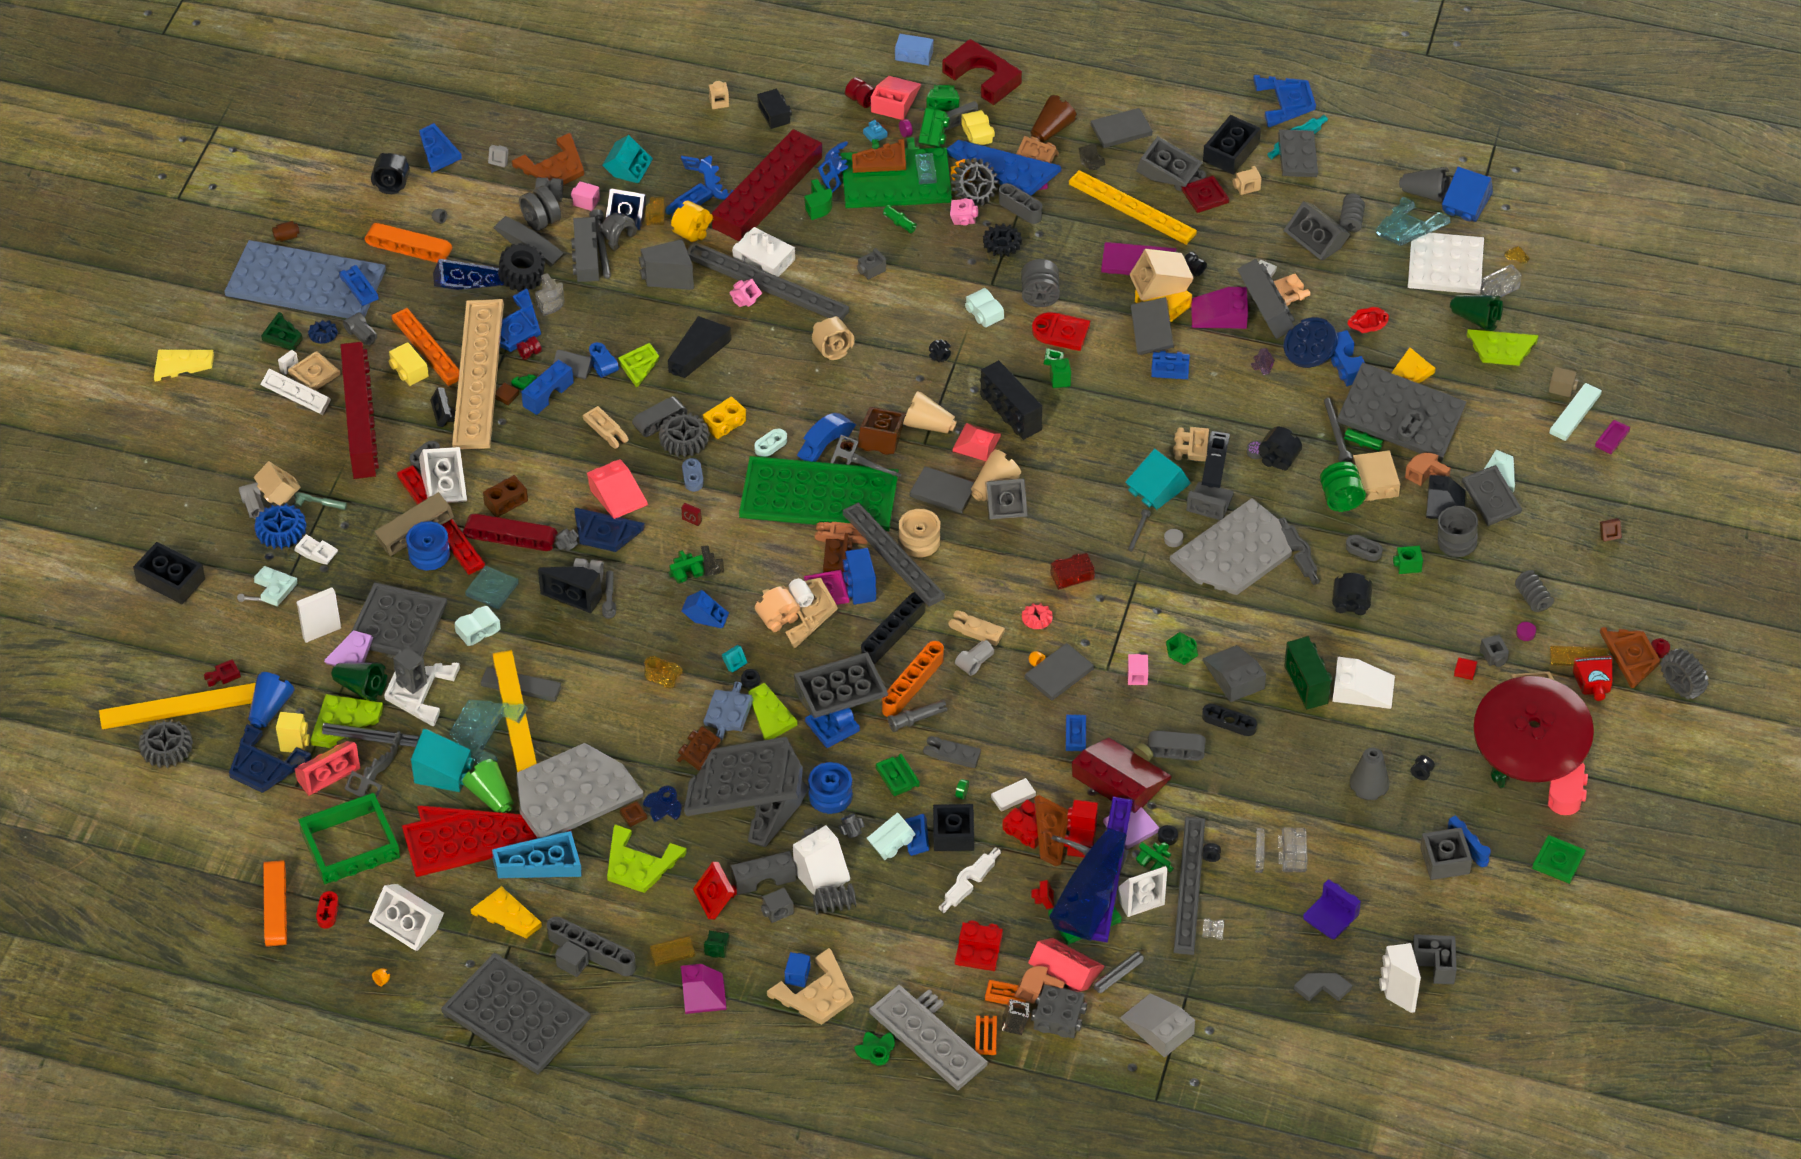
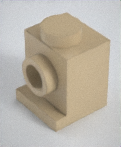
[709,81,729,109]
[1233,166,1261,195]

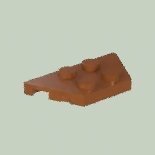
[1600,627,1660,689]

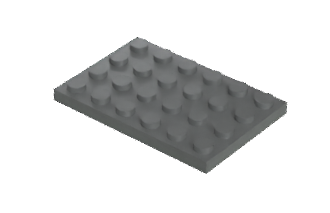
[1337,362,1466,462]
[441,952,591,1075]

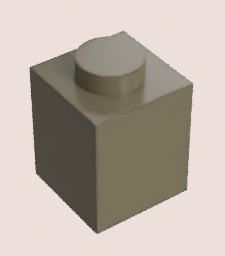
[1549,367,1579,397]

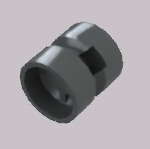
[535,177,563,202]

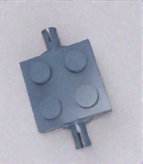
[703,681,753,741]

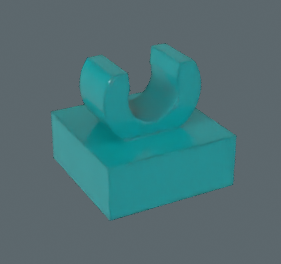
[722,645,748,672]

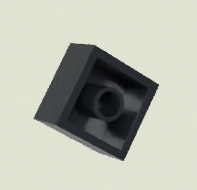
[933,804,974,851]

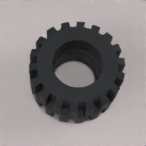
[498,243,545,292]

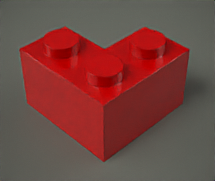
[1064,800,1098,858]

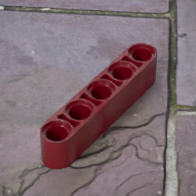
[463,514,558,551]

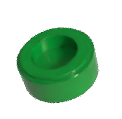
[955,779,969,800]

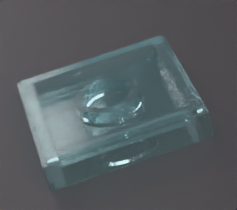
[465,565,518,610]

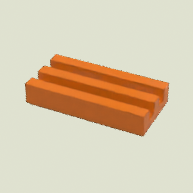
[985,980,1026,1008]
[975,1016,997,1055]

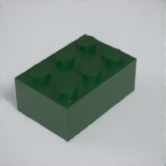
[1284,636,1332,710]

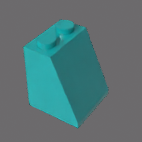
[1125,448,1191,510]
[411,729,474,792]

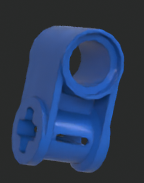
[589,342,619,378]

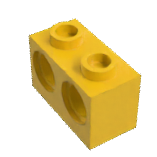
[703,396,746,439]

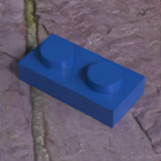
[1066,715,1086,751]
[905,814,930,856]

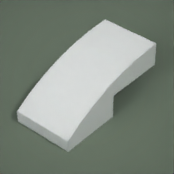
[295,534,338,565]

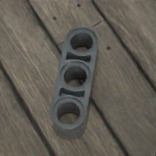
[999,183,1042,224]
[632,396,687,437]
[1147,731,1206,761]

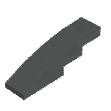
[494,216,563,267]

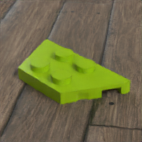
[1467,329,1538,366]

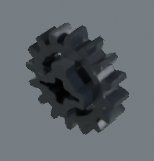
[983,223,1022,257]

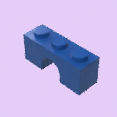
[1331,330,1365,386]
[521,359,574,415]

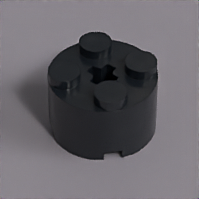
[371,153,410,195]
[1258,426,1302,471]
[1332,573,1373,615]

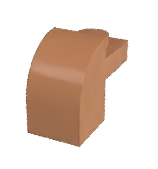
[1405,453,1451,486]
[1015,966,1065,1004]

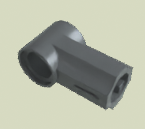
[343,312,377,346]

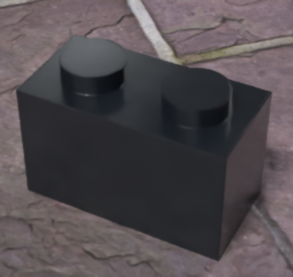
[757,88,792,129]

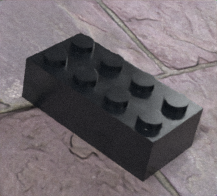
[980,360,1042,440]

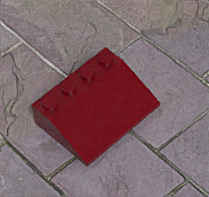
[1072,738,1172,813]

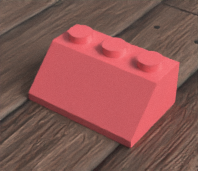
[295,741,360,796]
[1028,938,1105,992]

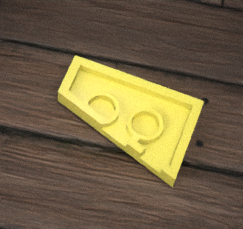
[154,350,214,382]

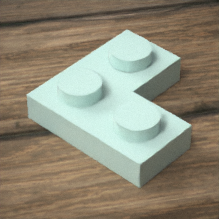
[254,566,298,607]

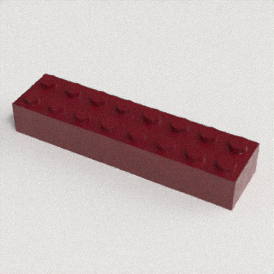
[711,129,822,241]
[340,342,379,479]

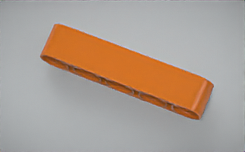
[365,223,453,264]
[882,641,944,717]
[264,860,287,947]

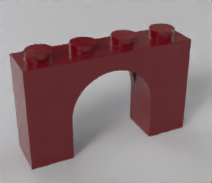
[942,39,1022,105]

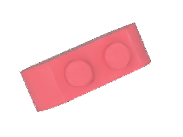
[1548,762,1588,815]

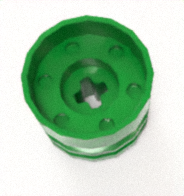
[1320,462,1366,512]

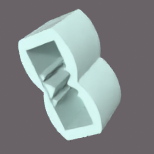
[965,288,1004,327]
[454,606,501,646]

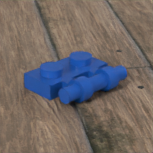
[1151,350,1190,379]

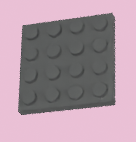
[351,582,447,658]

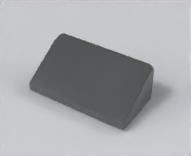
[553,350,592,380]

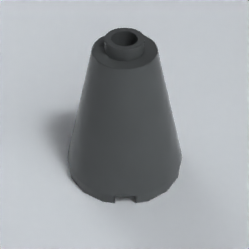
[1399,167,1450,203]
[1350,748,1390,800]

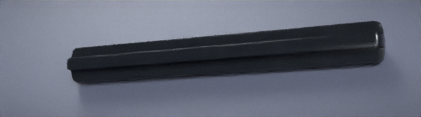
[322,723,420,747]

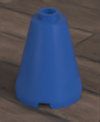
[248,672,295,729]

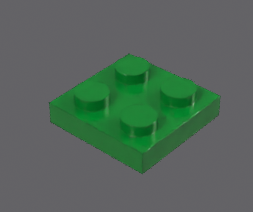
[1532,835,1586,884]

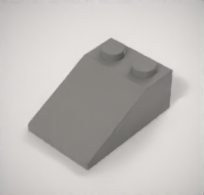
[1121,993,1195,1058]

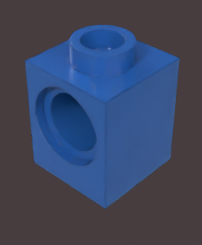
[784,952,811,987]

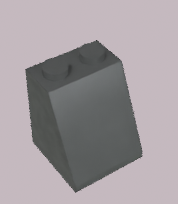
[638,239,694,290]

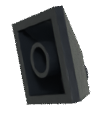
[1426,475,1466,519]

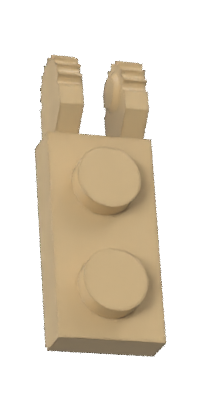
[583,406,629,449]
[948,610,1005,646]

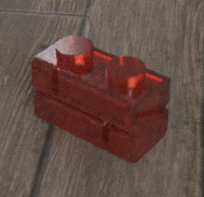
[1050,553,1095,590]

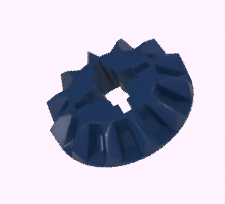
[308,319,338,344]

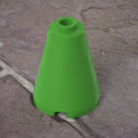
[462,759,514,813]

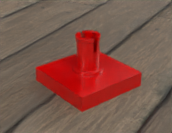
[693,862,737,920]

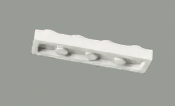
[261,369,331,415]

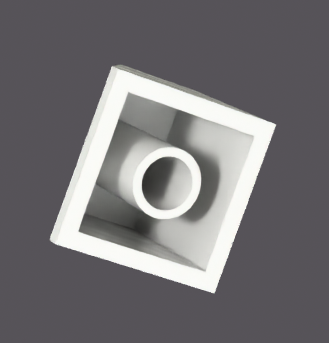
[793,826,850,895]

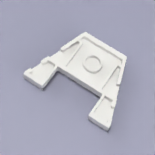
[384,663,460,726]

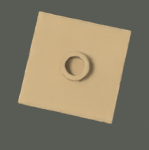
[288,351,340,391]

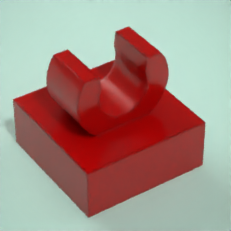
[1031,880,1054,909]

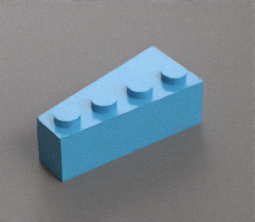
[492,831,581,878]

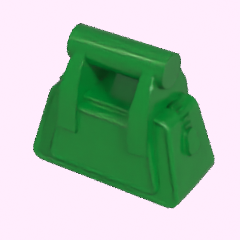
[926,85,960,111]

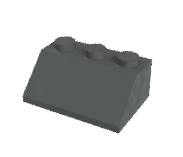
[1283,201,1351,261]

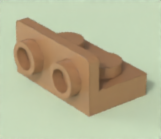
[1016,136,1059,163]

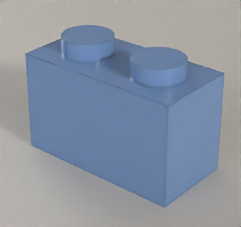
[895,34,933,66]

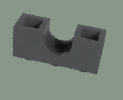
[731,851,796,895]

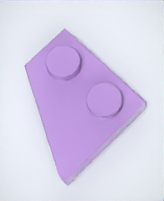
[324,630,373,666]

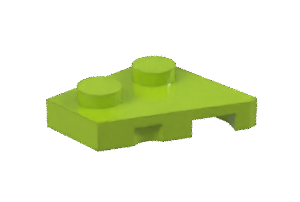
[618,343,659,387]

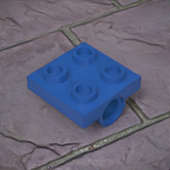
[805,708,860,748]

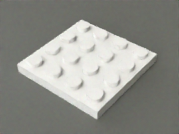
[1408,231,1484,294]

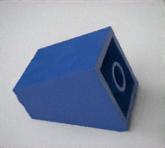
[1442,167,1493,222]

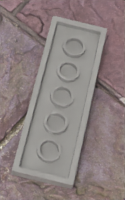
[869,985,988,1091]

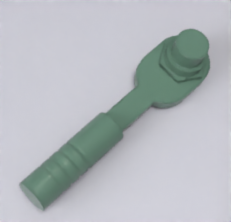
[294,492,347,510]

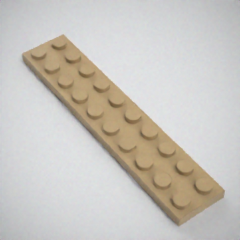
[452,299,504,449]

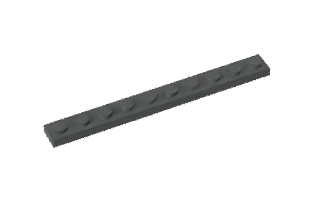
[687,242,849,320]

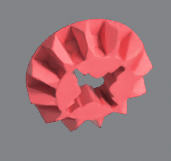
[1022,603,1053,629]

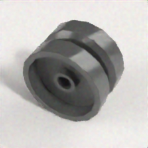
[519,185,561,231]

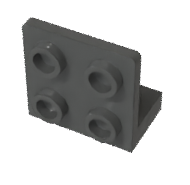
[1187,482,1234,520]

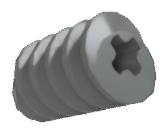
[1339,193,1365,232]
[1515,570,1554,612]
[813,883,856,915]

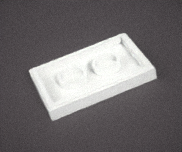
[297,588,341,643]

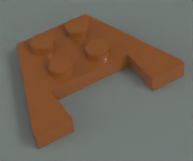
[512,133,584,185]

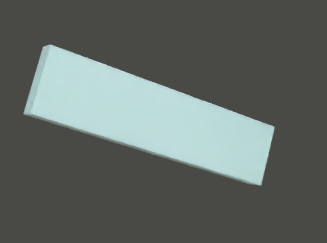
[1549,383,1602,441]

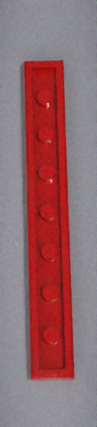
[397,465,485,575]

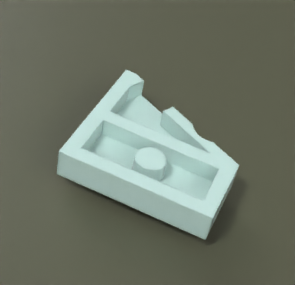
[1484,450,1515,493]

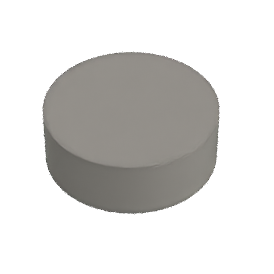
[1164,529,1183,547]

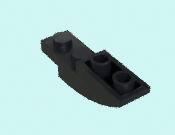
[1201,431,1230,488]

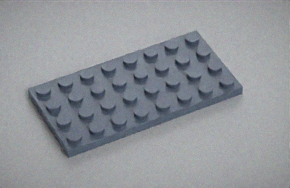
[225,240,386,318]

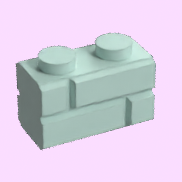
[867,812,916,860]

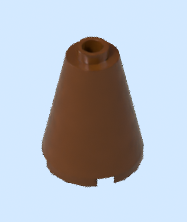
[1031,95,1077,143]

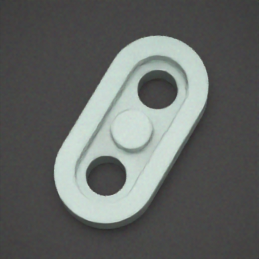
[754,429,787,457]

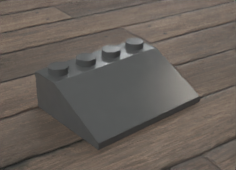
[794,652,888,718]

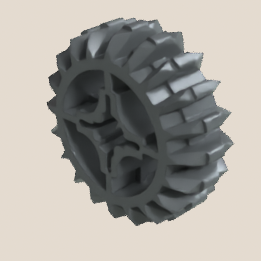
[951,158,999,206]
[659,412,709,458]
[1660,648,1709,699]
[138,719,193,769]

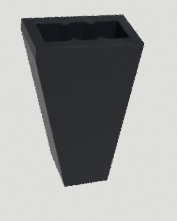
[668,316,731,378]

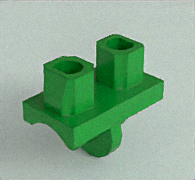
[668,550,704,584]
[1136,842,1174,873]

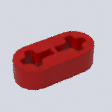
[316,891,339,929]

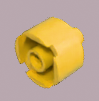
[671,200,713,242]

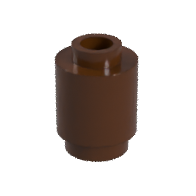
[272,221,300,242]

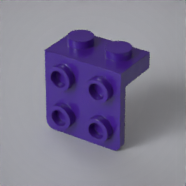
[1303,879,1361,939]

